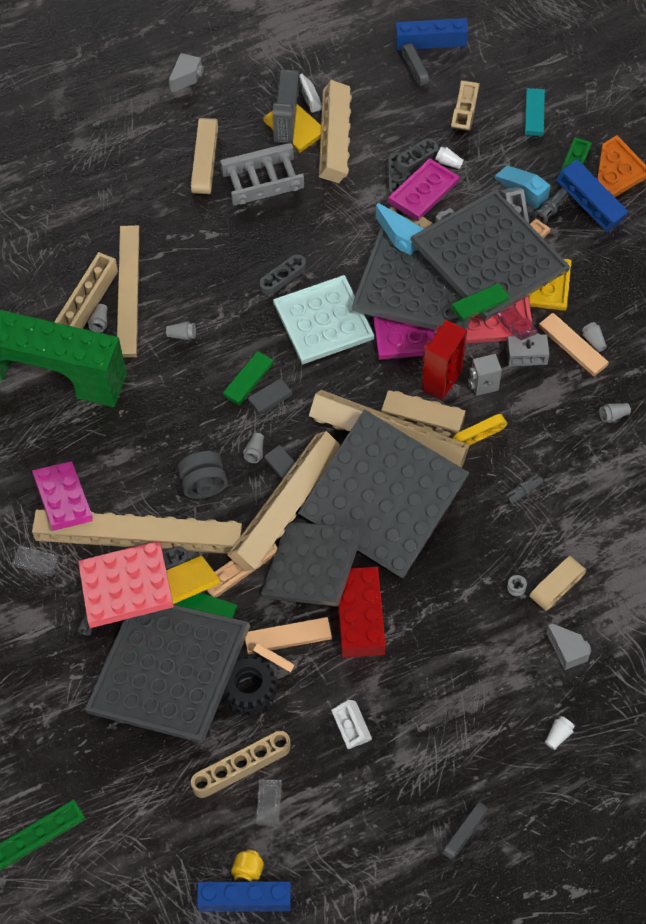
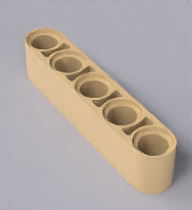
[191,118,218,194]
[191,731,291,798]

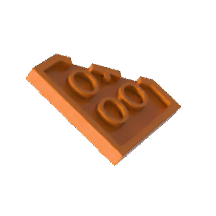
[597,135,646,197]

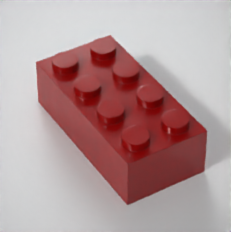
[421,320,467,401]
[338,567,386,658]

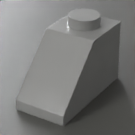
[169,53,204,92]
[500,187,529,223]
[546,624,591,670]

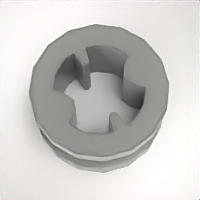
[507,575,527,596]

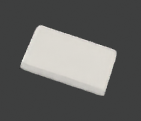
[299,74,322,113]
[331,700,372,749]

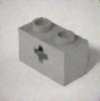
[506,334,549,366]
[468,354,502,396]

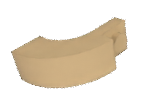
[451,81,479,131]

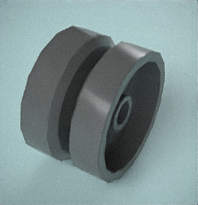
[177,451,228,499]

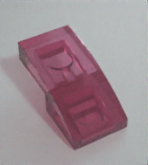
[497,306,538,340]

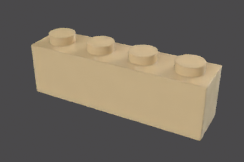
[381,390,465,438]

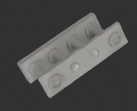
[220,143,304,206]

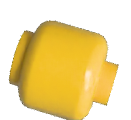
[231,850,264,882]

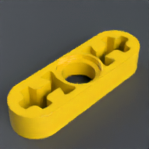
[452,414,507,445]

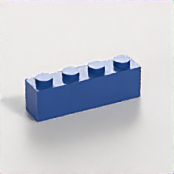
[395,18,468,50]
[556,160,629,233]
[197,882,291,912]

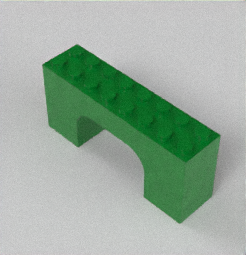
[0,310,127,407]

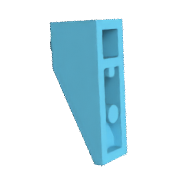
[495,165,551,209]
[376,203,424,255]

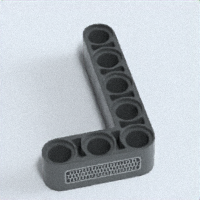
[273,69,299,144]

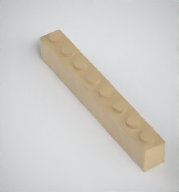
[309,390,470,468]
[227,431,341,571]

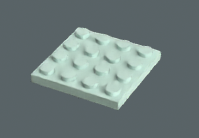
[273,275,374,364]

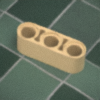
[530,556,586,611]

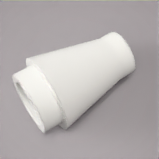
[435,147,464,170]
[544,716,575,750]

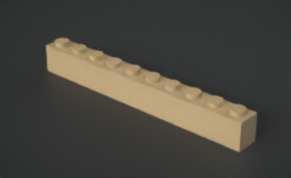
[32,509,243,554]

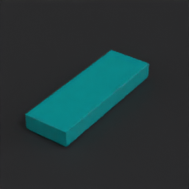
[525,88,545,136]

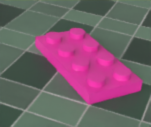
[387,159,460,221]
[32,461,93,531]

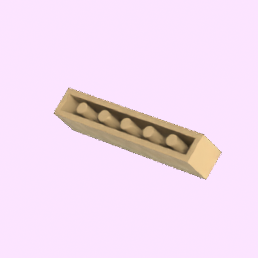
[319,80,352,184]
[55,252,118,329]

